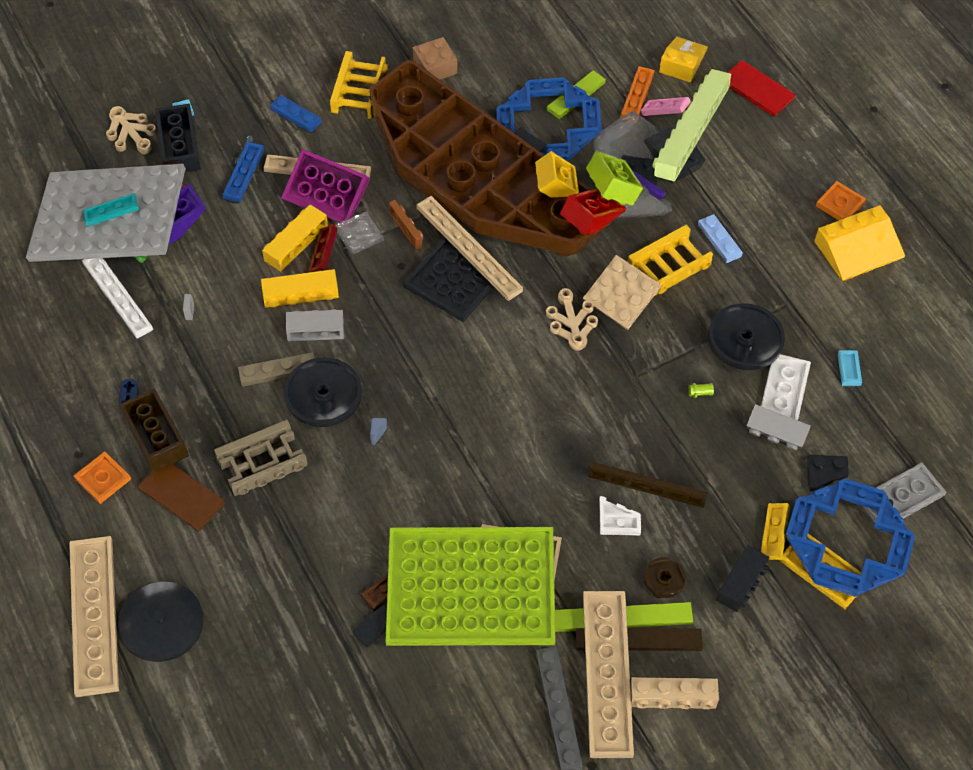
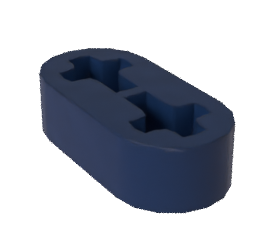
[119,379,139,404]

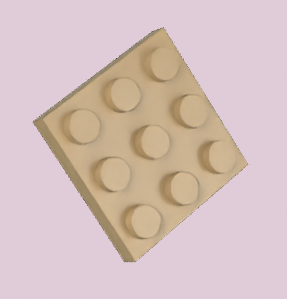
[583,255,661,330]

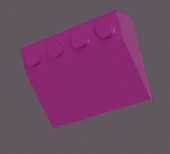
[281,149,370,226]

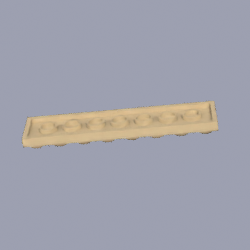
[70,536,119,697]
[583,591,634,758]

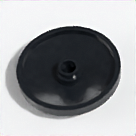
[708,303,785,370]
[284,357,362,427]
[118,582,204,662]

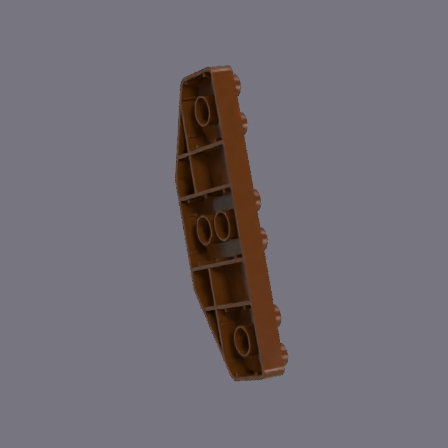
[369,60,611,256]

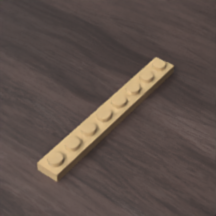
[417,196,523,301]

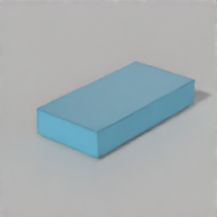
[838,350,862,386]

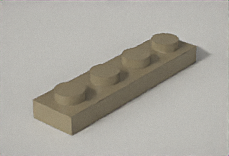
[238,352,315,387]

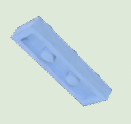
[698,214,743,263]

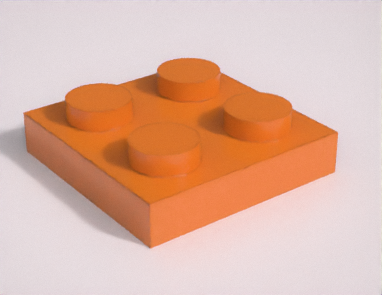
[816,181,866,220]
[74,452,131,504]

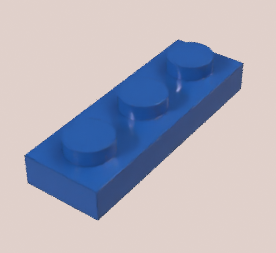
[270,95,322,133]

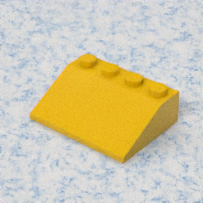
[814,205,905,281]

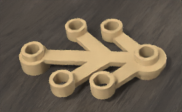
[106,106,157,155]
[546,288,598,351]

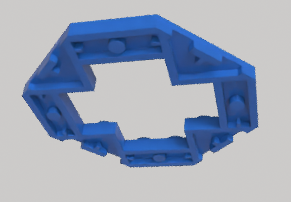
[496,77,602,161]
[785,478,915,597]

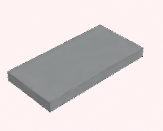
[863,463,947,521]

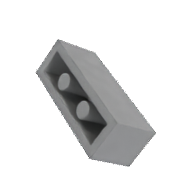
[286,309,344,341]
[747,404,811,451]

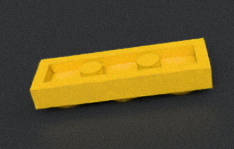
[761,503,790,560]

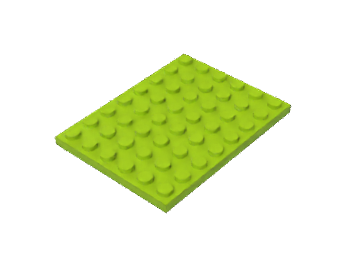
[386,527,555,646]

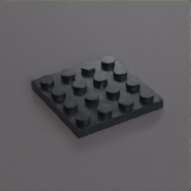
[404,238,506,322]

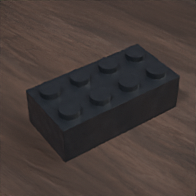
[155,103,201,172]

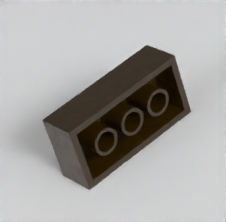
[119,388,189,473]

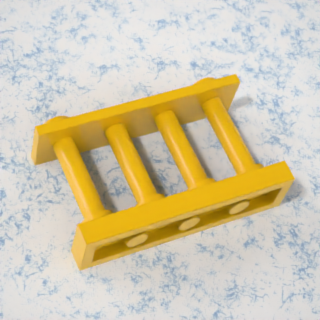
[330,51,388,119]
[627,225,713,295]

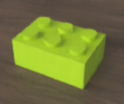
[586,151,643,206]

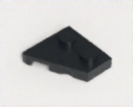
[807,454,849,491]

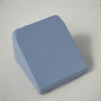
[370,418,387,445]

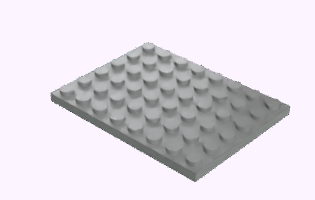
[26,164,186,262]

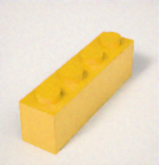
[262,205,328,272]
[261,269,339,308]

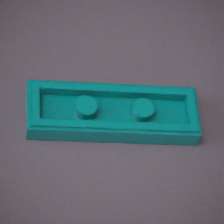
[83,193,139,227]

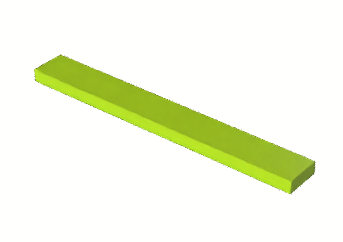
[555,602,693,632]

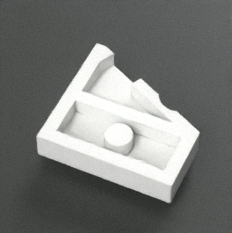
[599,496,641,535]

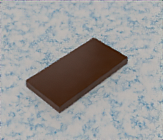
[138,464,225,532]

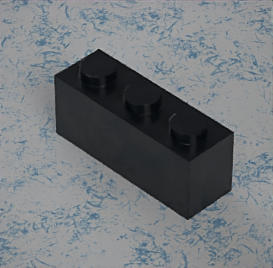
[716,545,770,612]

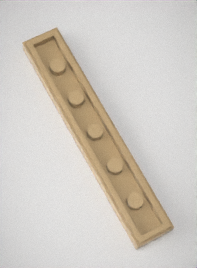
[264,154,371,178]

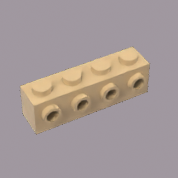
[630,677,719,709]

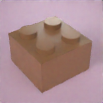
[413,37,457,79]

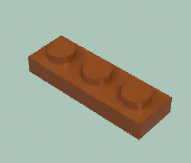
[389,200,424,250]

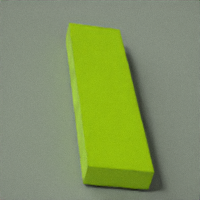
[547,71,606,119]

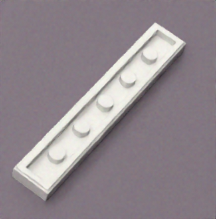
[82,258,153,339]

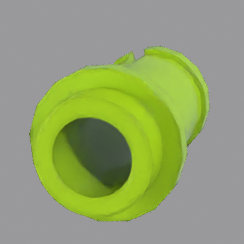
[688,383,714,398]

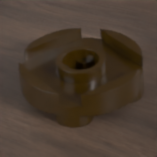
[644,557,686,598]

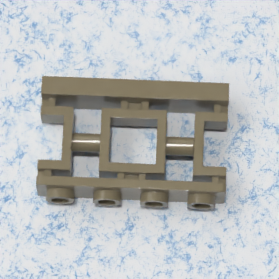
[214,420,307,496]

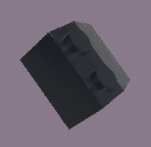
[644,126,705,184]

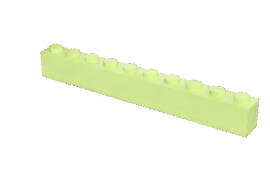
[653,69,731,182]

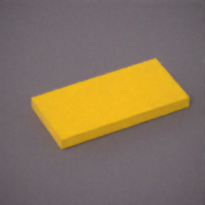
[779,534,861,610]

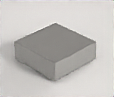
[183,294,194,320]

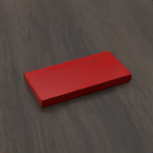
[728,60,796,117]

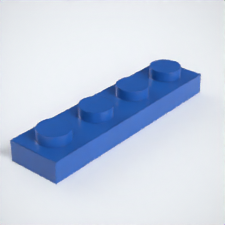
[223,142,264,203]

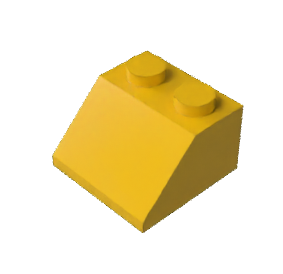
[535,151,579,197]

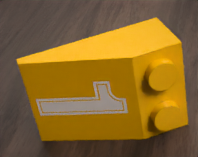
[659,37,708,83]

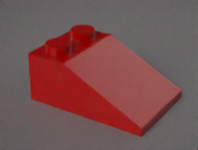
[560,188,627,235]

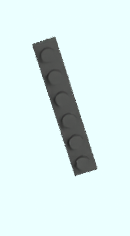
[536,646,583,770]

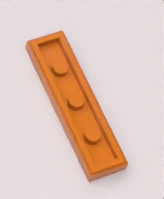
[620,66,655,123]

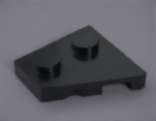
[621,155,657,186]

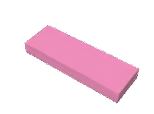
[641,97,691,116]

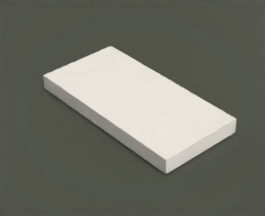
[761,354,811,421]

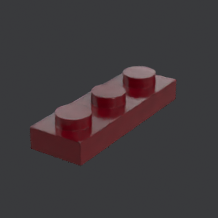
[308,224,338,273]

